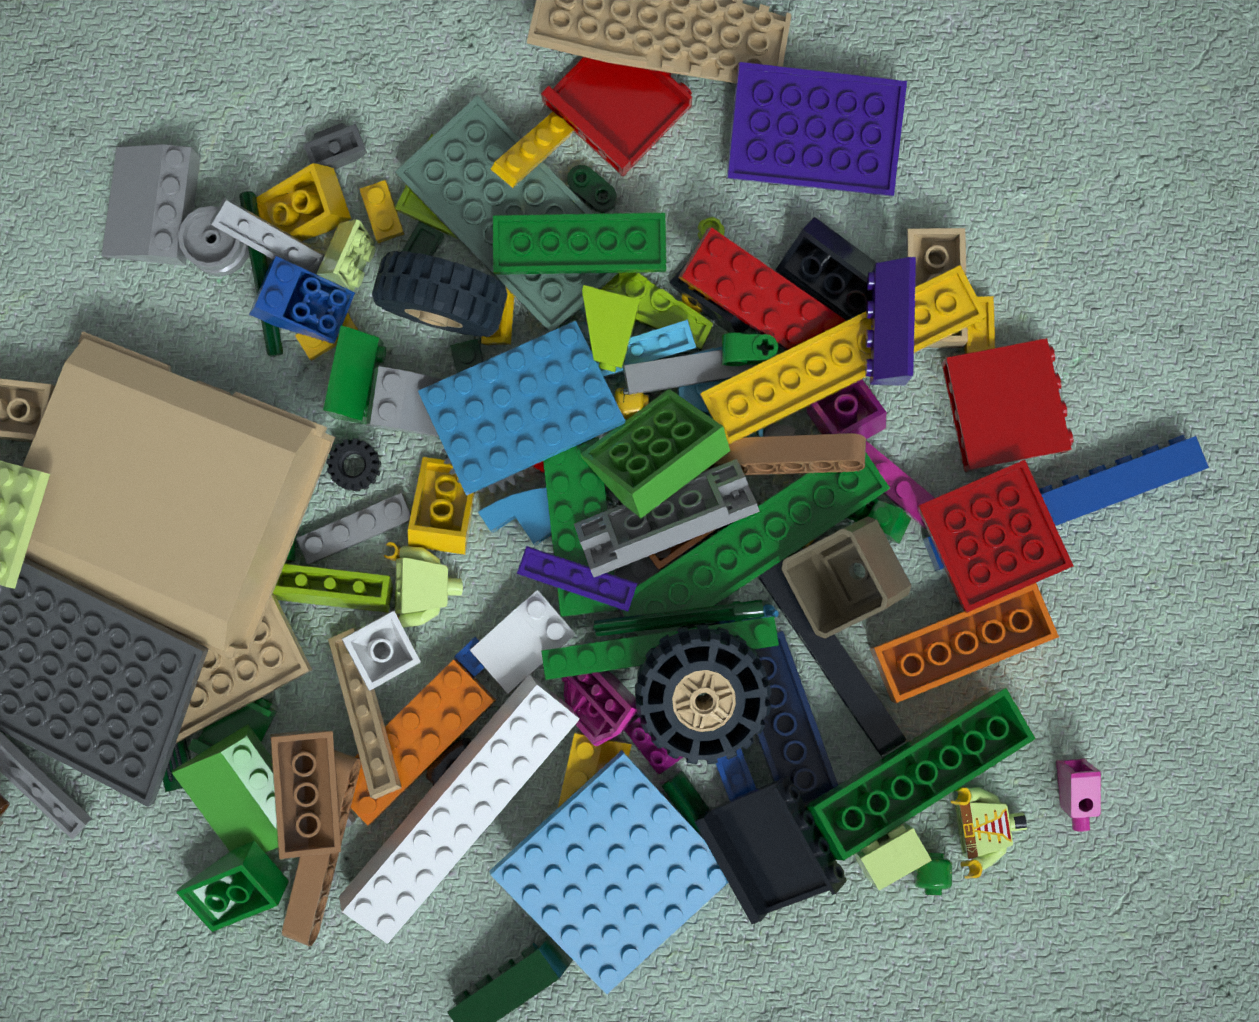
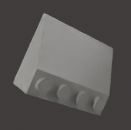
[101,144,201,266]

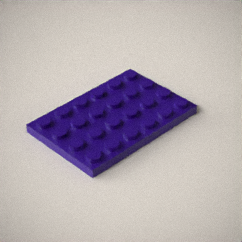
[726,62,907,196]

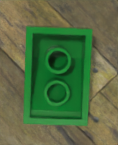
[176,841,289,932]

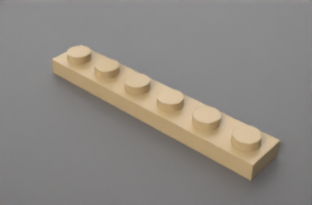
[328,628,402,799]

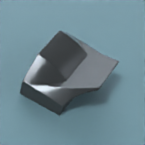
[303,123,367,170]

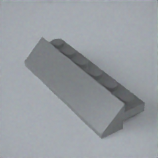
[574,459,760,577]

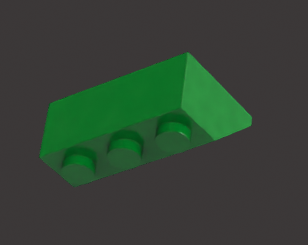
[323,326,387,425]

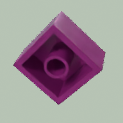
[807,379,887,439]

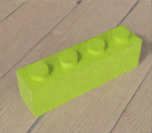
[273,564,393,613]

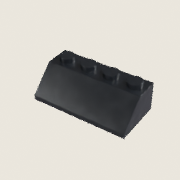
[775,217,877,321]

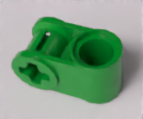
[722,333,778,366]

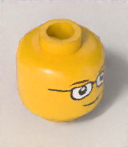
[614,387,649,421]

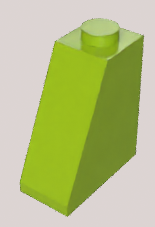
[582,285,640,372]

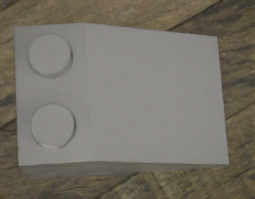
[366,366,443,437]

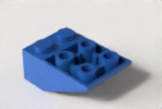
[249,256,355,344]

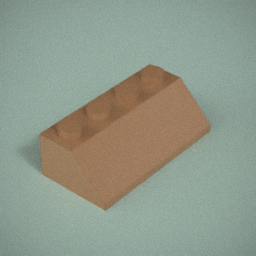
[270,731,341,859]

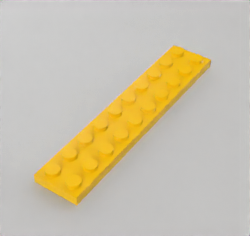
[700,265,987,445]

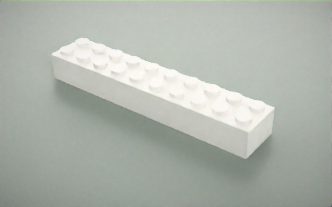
[339,674,580,944]

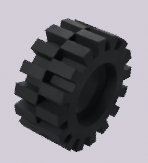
[326,438,381,492]

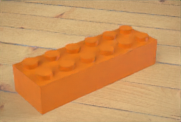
[869,583,1059,703]
[351,659,497,826]

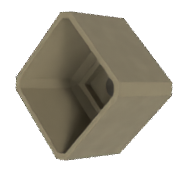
[782,517,911,638]

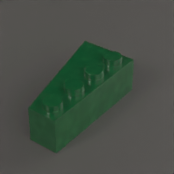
[447,935,573,1022]

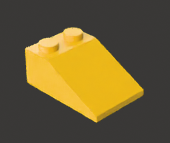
[256,163,351,241]
[408,457,475,555]

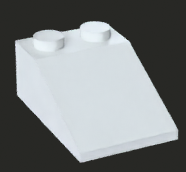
[470,590,575,694]

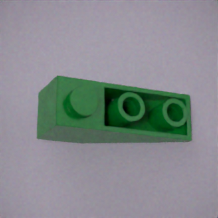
[844,499,912,544]

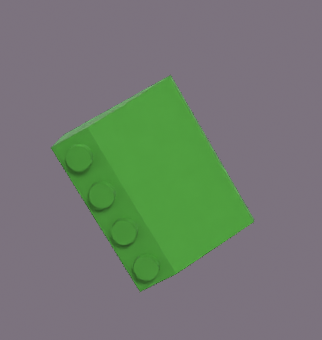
[581,389,730,518]
[172,724,278,852]

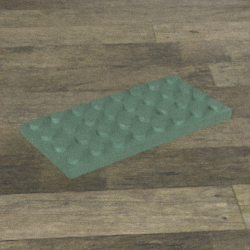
[395,95,617,332]

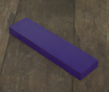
[517,546,637,611]

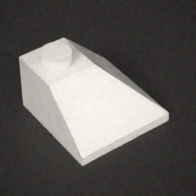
[342,611,421,691]

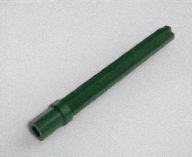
[594,599,764,636]

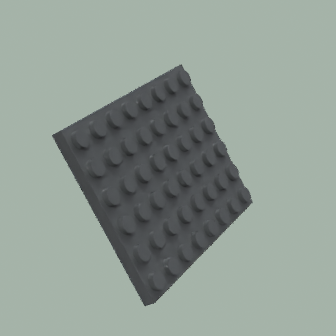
[0,558,209,807]

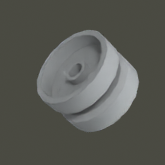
[178,206,249,277]

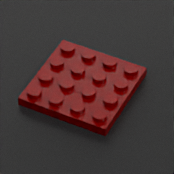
[917,460,1074,613]

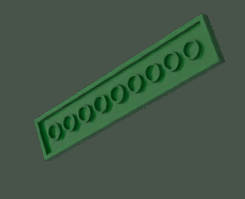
[620,452,890,636]

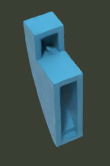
[478,488,552,546]

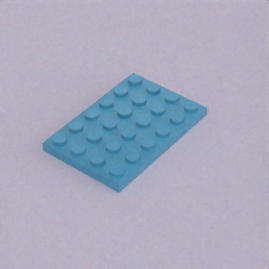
[418,321,625,496]

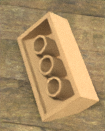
[907,228,968,348]

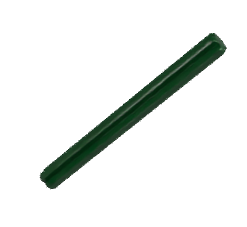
[239,191,283,357]

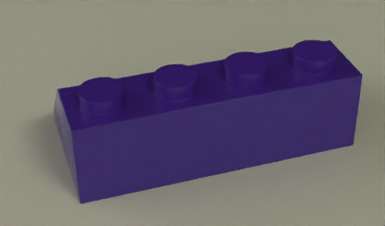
[865,257,916,386]

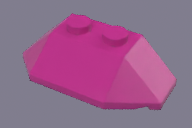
[562,671,637,746]

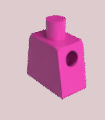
[1056,759,1101,832]

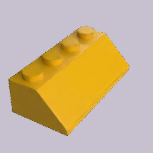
[557,732,632,809]

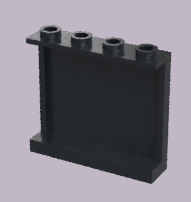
[694,776,847,924]

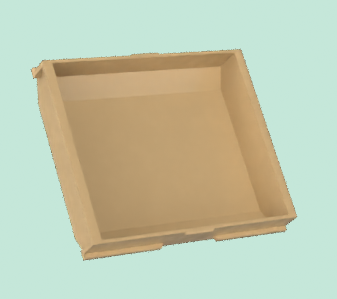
[22,331,335,660]

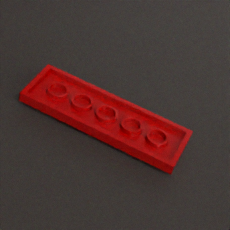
[678,227,846,351]

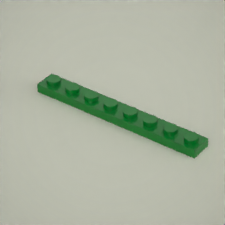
[541,616,779,680]

